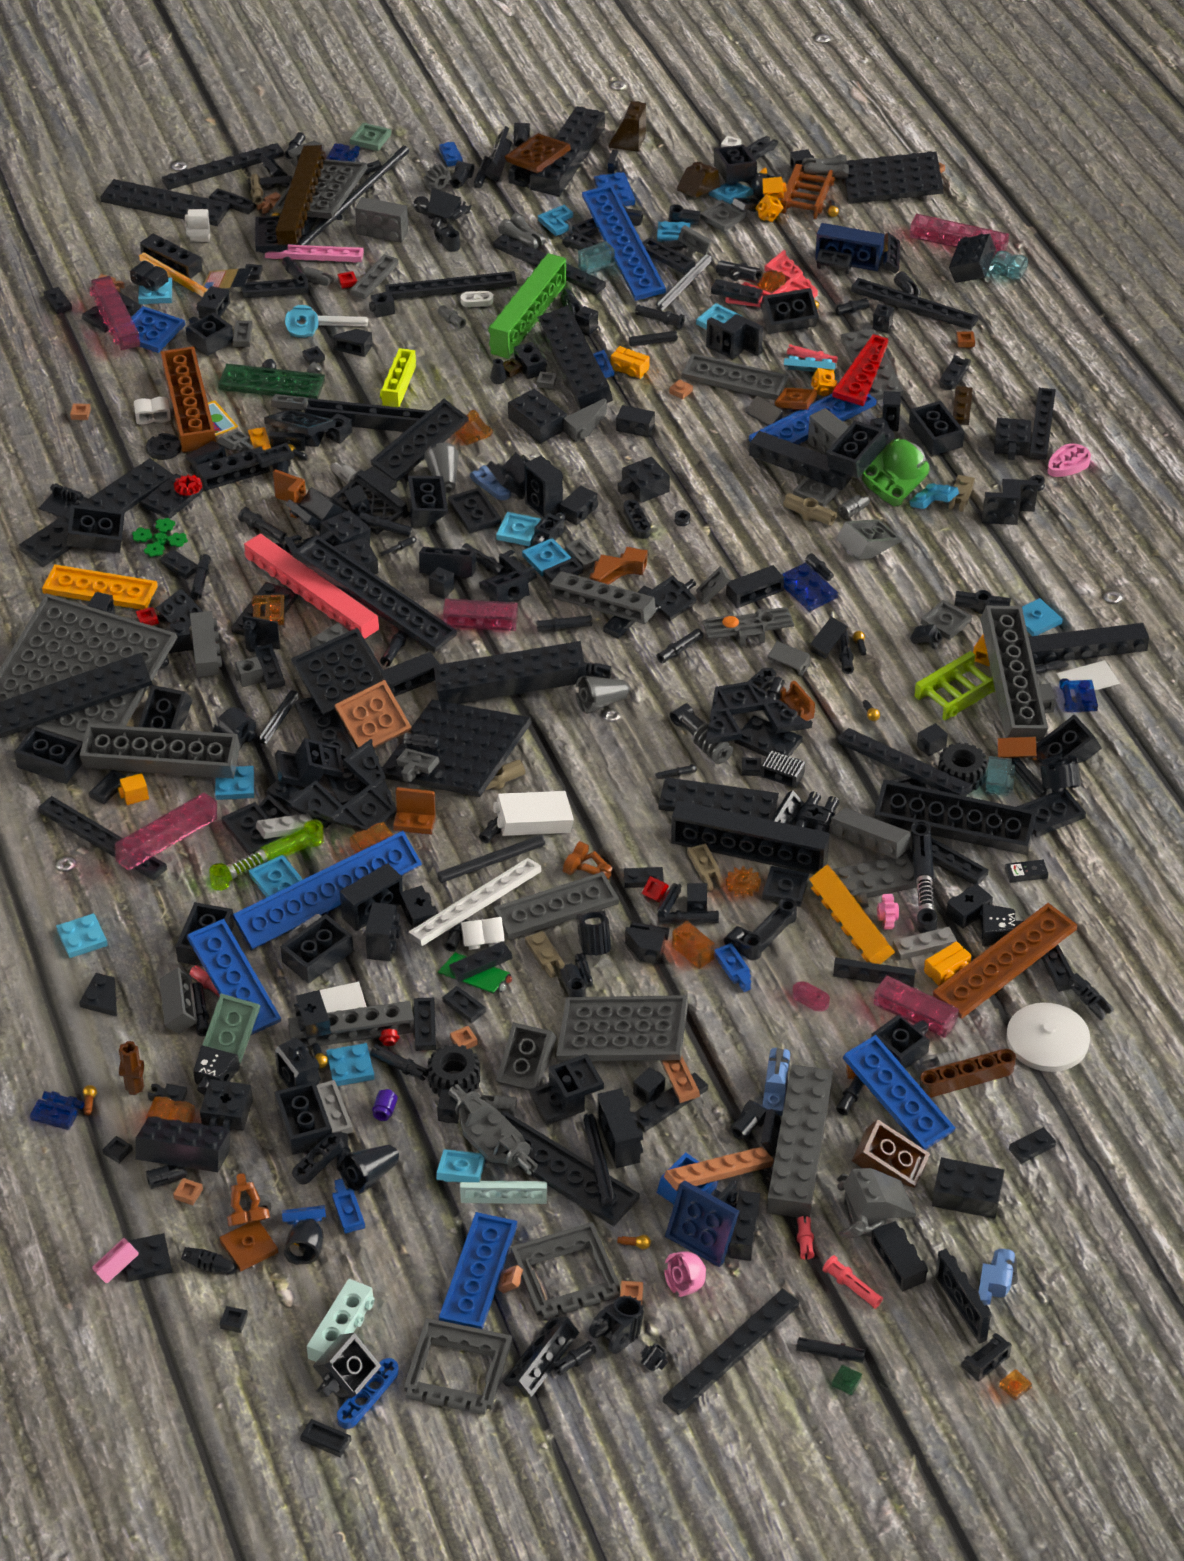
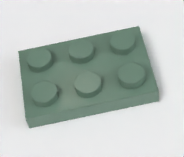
[203,994,261,1064]

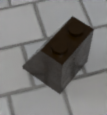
[609,101,646,152]

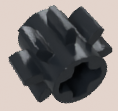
[640,1343,668,1371]

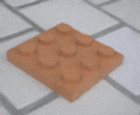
[335,680,412,748]

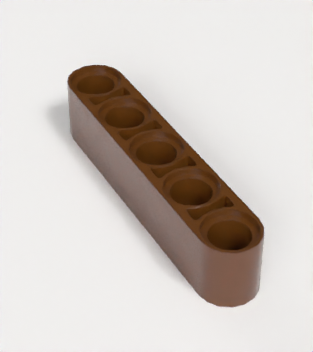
[919,1049,1016,1098]

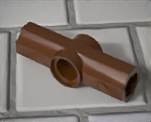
[119,1041,144,1095]

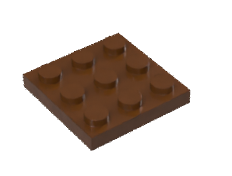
[505,133,571,173]

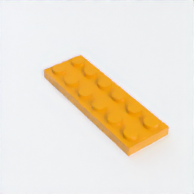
[42,564,158,610]

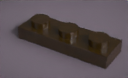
[953,386,973,425]

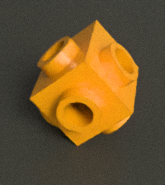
[755,194,783,222]
[811,368,837,396]

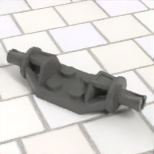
[448,1084,538,1174]

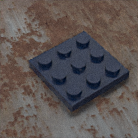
[665,1180,739,1267]

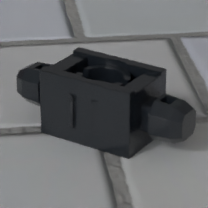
[533,512,566,546]

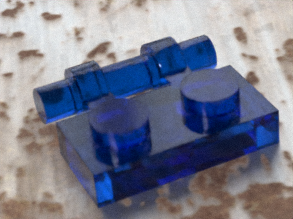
[326,143,360,162]
[30,1091,84,1130]

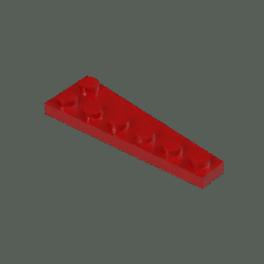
[832,334,888,406]

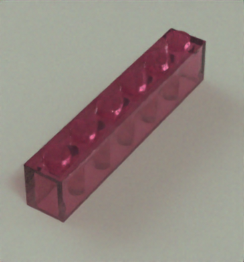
[910,213,1009,258]
[89,276,140,351]
[115,792,217,871]

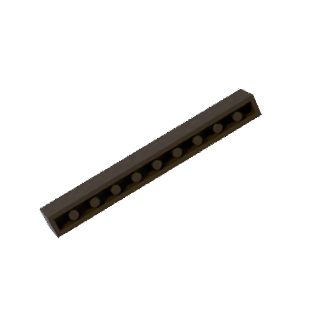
[275,145,326,245]

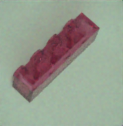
[443,599,518,631]
[874,976,959,1038]

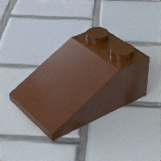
[852,1119,930,1188]

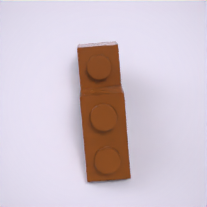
[589,547,648,584]

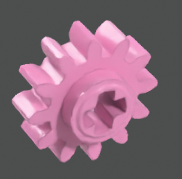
[877,894,899,930]

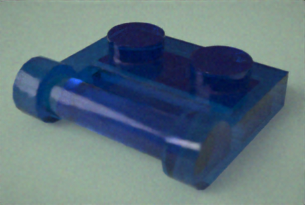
[1059,678,1098,712]

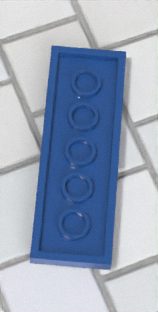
[187,919,281,1035]
[843,1035,955,1150]
[439,1212,517,1330]

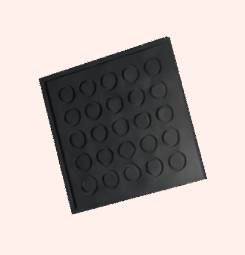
[382,699,532,797]

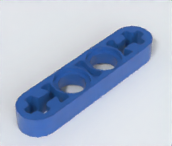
[337,1358,399,1429]

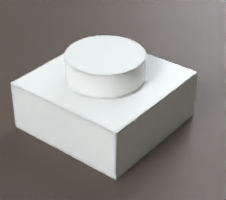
[721,136,741,147]

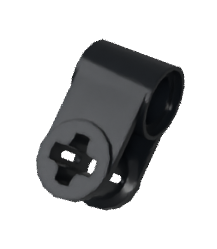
[434,224,460,252]

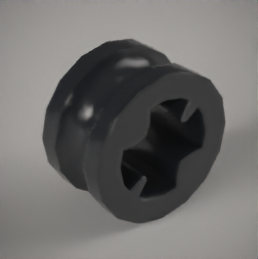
[1029,475,1045,491]
[674,510,690,526]

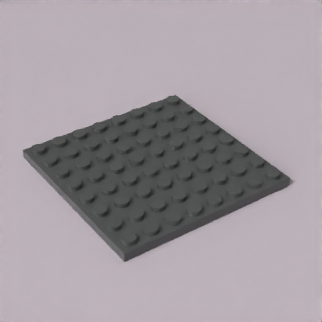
[0,593,177,743]

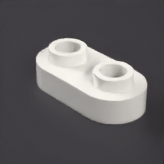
[460,291,493,308]

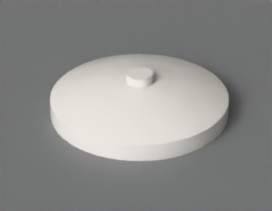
[1006,1003,1090,1072]

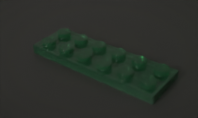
[218,363,325,399]

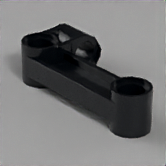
[723,897,797,960]

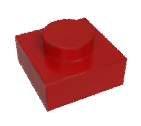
[337,271,357,289]
[135,607,159,626]
[641,876,669,903]

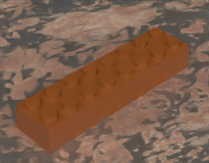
[161,346,216,452]

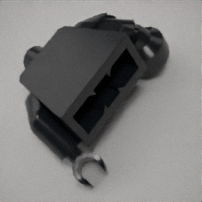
[413,188,472,229]

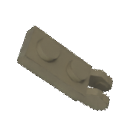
[948,475,975,512]
[687,844,725,891]
[525,931,565,978]

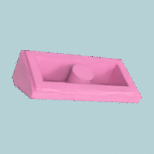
[92,1238,139,1283]

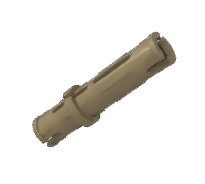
[250,174,263,205]

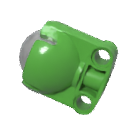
[861,438,930,506]

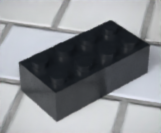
[135,1116,230,1172]

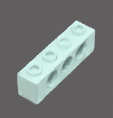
[307,1279,375,1362]

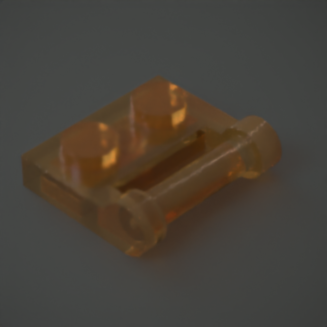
[456,410,493,445]
[251,595,285,625]

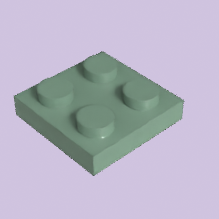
[350,123,391,151]

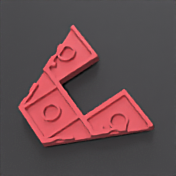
[726,250,818,307]

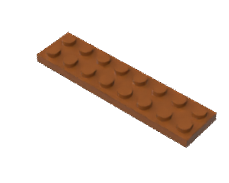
[933,903,1077,1019]

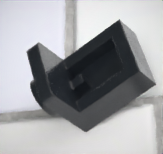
[910,624,942,649]

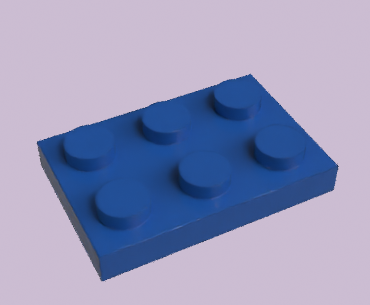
[594,172,635,206]

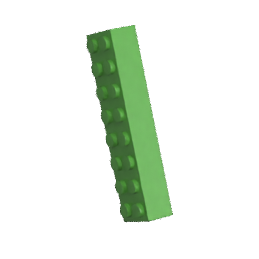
[488,253,566,359]

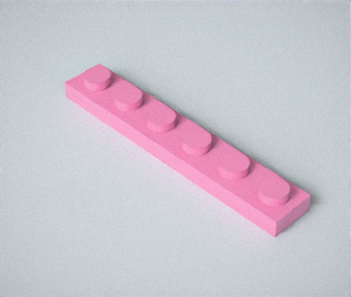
[265,245,364,263]

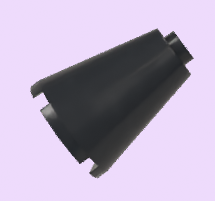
[339,1145,399,1194]

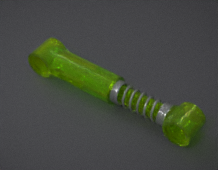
[209,820,324,891]

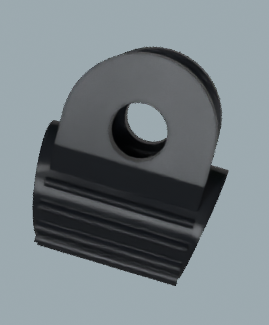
[576,910,611,956]
[589,1295,644,1354]

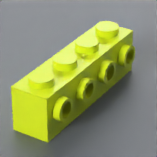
[380,348,416,407]

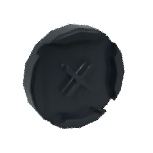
[146,433,181,460]

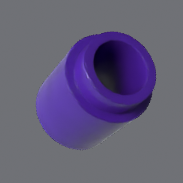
[372,1089,398,1121]

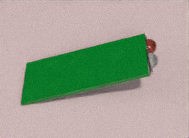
[438,952,512,993]

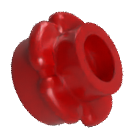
[379,1029,400,1046]

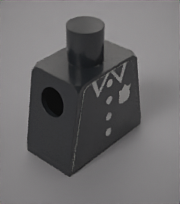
[981,904,1023,946]
[193,1045,240,1095]

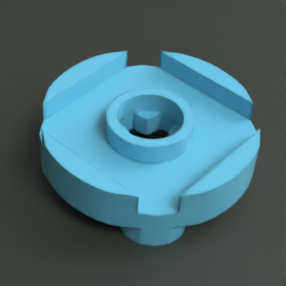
[285,305,319,338]

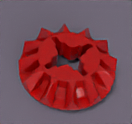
[174,474,202,496]

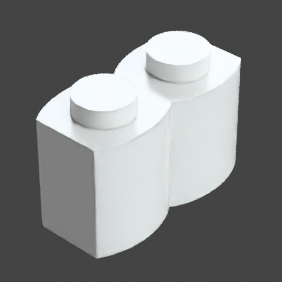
[185,209,210,242]
[134,397,171,425]
[461,917,504,950]

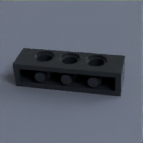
[140,233,203,279]
[196,446,270,491]

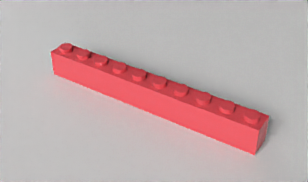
[244,533,379,639]

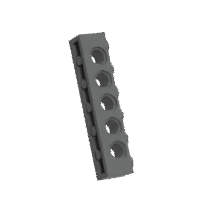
[550,571,656,624]
[288,1001,415,1048]

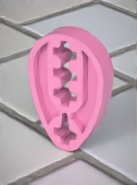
[1047,444,1091,477]

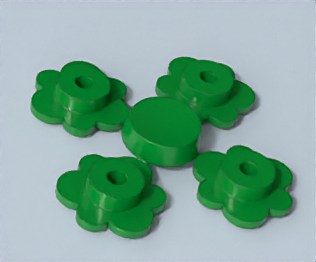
[132,518,188,557]

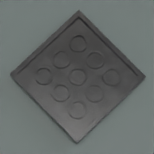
[291,628,391,718]

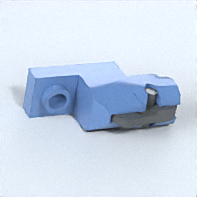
[762,1048,791,1116]
[979,1249,1018,1305]

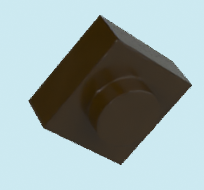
[503,358,523,378]

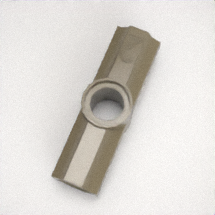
[783,493,837,526]
[485,759,525,791]

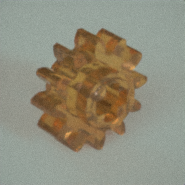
[757,270,786,291]
[726,866,761,898]

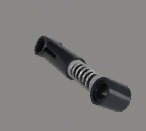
[911,820,937,934]

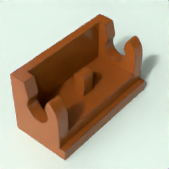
[778,681,815,721]
[997,737,1037,762]

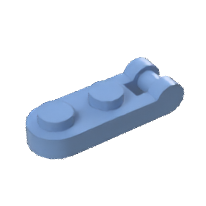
[470,465,511,500]

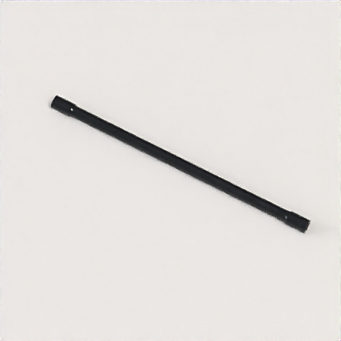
[295,145,409,245]

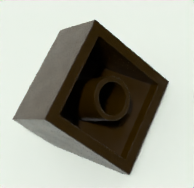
[677,162,721,198]

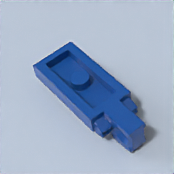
[713,943,751,992]
[332,1179,365,1234]

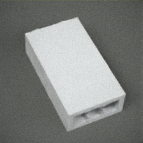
[493,791,574,836]

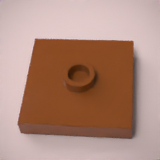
[774,388,818,410]
[219,1221,279,1272]

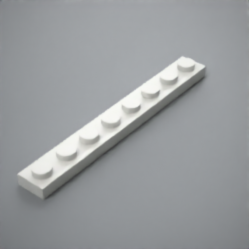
[408,858,542,946]

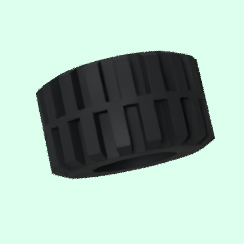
[938,743,987,792]
[427,1044,480,1097]

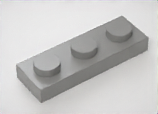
[256,814,317,839]
[893,927,957,960]
[316,1080,353,1134]

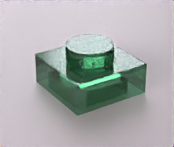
[832,1365,862,1395]

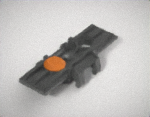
[702,607,794,646]

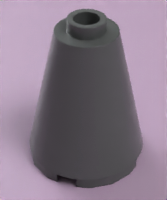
[424,443,459,493]
[575,676,629,713]

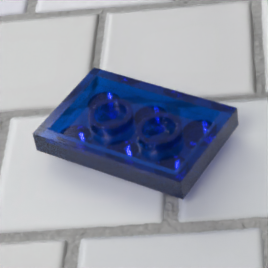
[782,562,838,612]

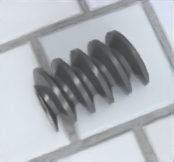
[693,723,733,764]

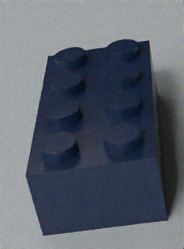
[815,223,885,272]

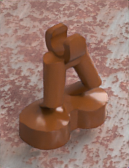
[563,841,612,879]
[227,1173,270,1227]

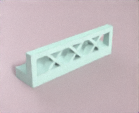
[460,1181,547,1204]

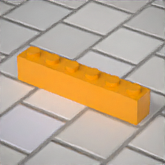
[809,864,895,964]

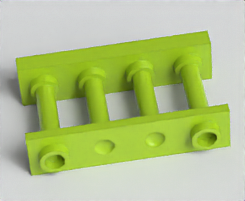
[914,651,996,721]

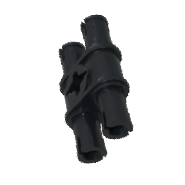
[794,791,840,832]

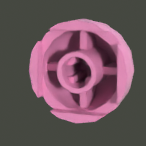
[664,1251,706,1297]

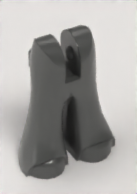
[802,154,849,181]
[498,213,546,249]

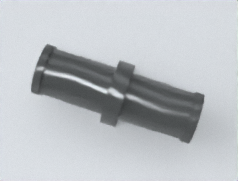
[438,305,466,329]

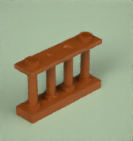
[780,164,835,220]

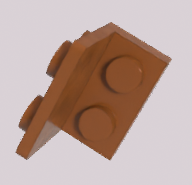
[273,469,306,519]
[393,787,436,835]

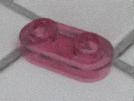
[792,981,830,1012]

